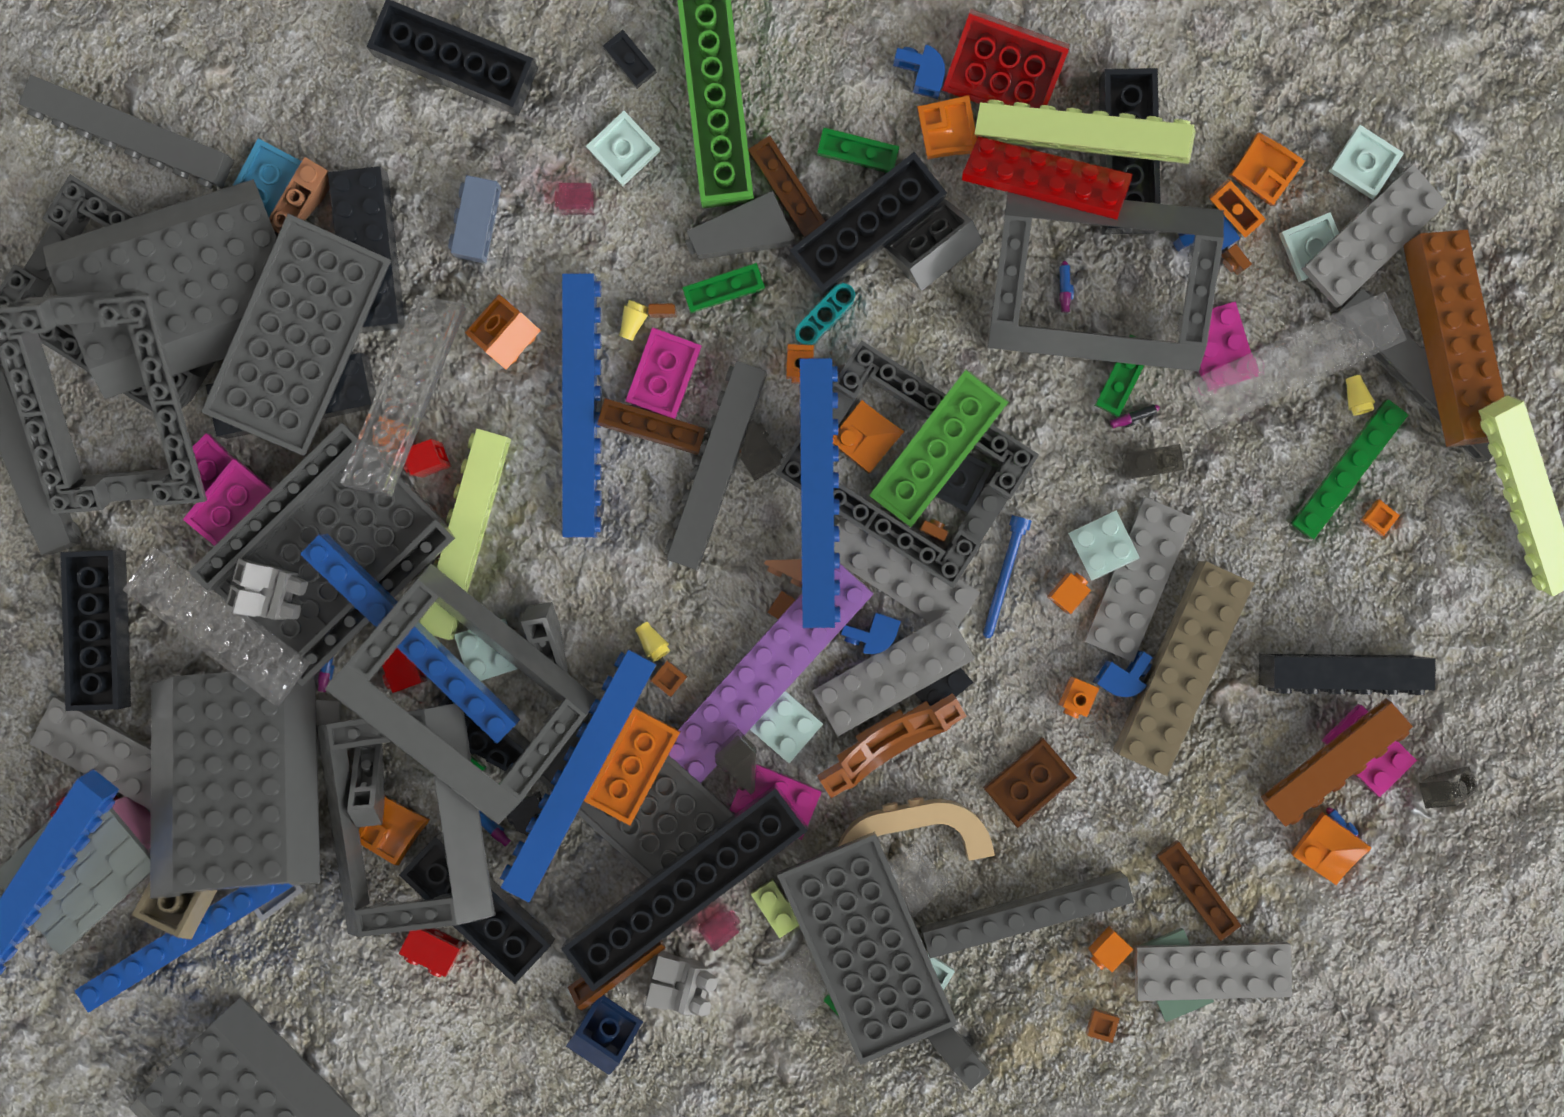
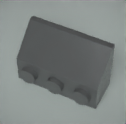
[884,199,983,291]

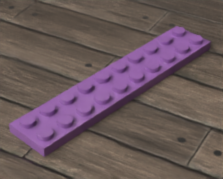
[669,563,874,783]

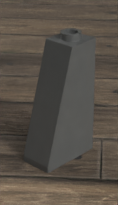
[685,191,795,260]

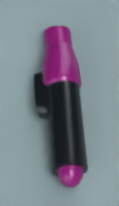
[1110,404,1160,429]

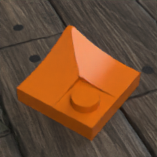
[917,96,977,160]
[1229,133,1305,206]
[833,400,904,474]
[359,795,430,866]
[1291,812,1371,885]

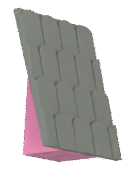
[0,797,151,955]

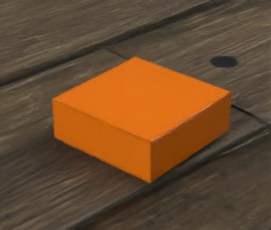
[1361,499,1400,536]

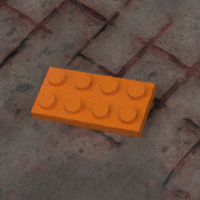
[584,707,681,826]

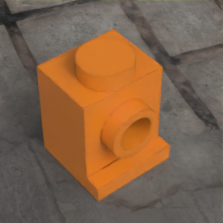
[786,344,814,384]

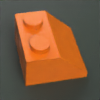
[465,294,541,370]

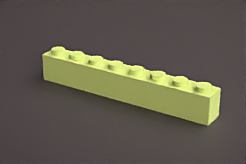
[975,100,1195,164]
[1479,395,1564,596]
[419,429,511,640]

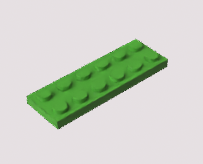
[869,369,1009,527]

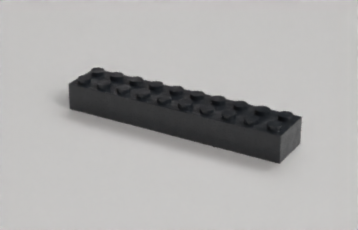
[561,784,808,991]

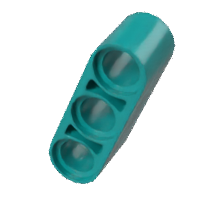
[795,283,855,345]

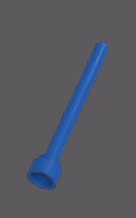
[983,515,1032,638]

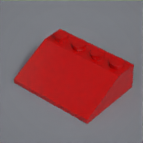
[942,9,1070,109]

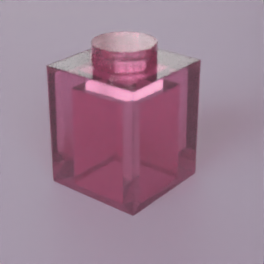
[555,183,594,215]
[698,906,741,952]

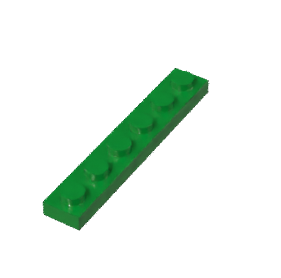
[1290,399,1409,540]

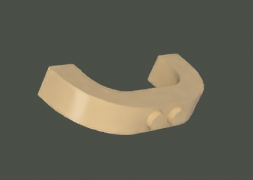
[838,797,995,861]

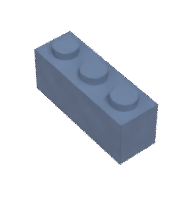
[448,175,502,264]

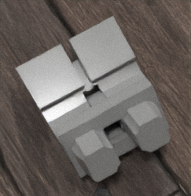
[225,558,308,620]
[645,951,718,1016]

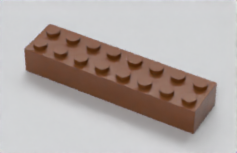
[1403,229,1505,447]

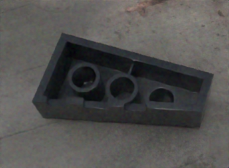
[438,696,530,771]

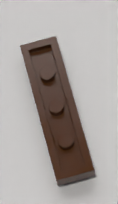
[748,135,826,238]
[597,398,706,455]
[1156,840,1242,941]
[567,940,666,1011]

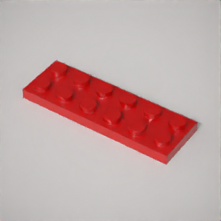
[962,136,1132,220]

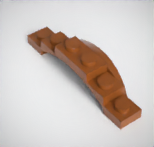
[817,693,967,798]

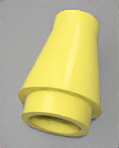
[619,300,649,341]
[1345,375,1375,416]
[635,622,670,662]

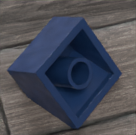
[566,995,643,1075]

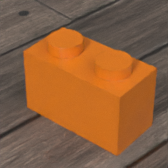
[1209,179,1266,238]

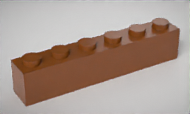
[1261,698,1413,827]

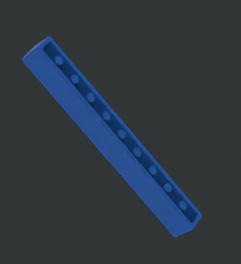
[562,274,602,538]
[800,358,840,628]
[300,534,520,743]
[499,649,656,902]
[0,769,119,975]
[74,883,293,1013]

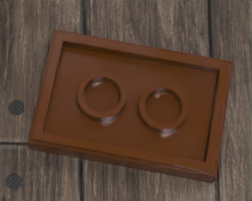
[983,737,1077,828]

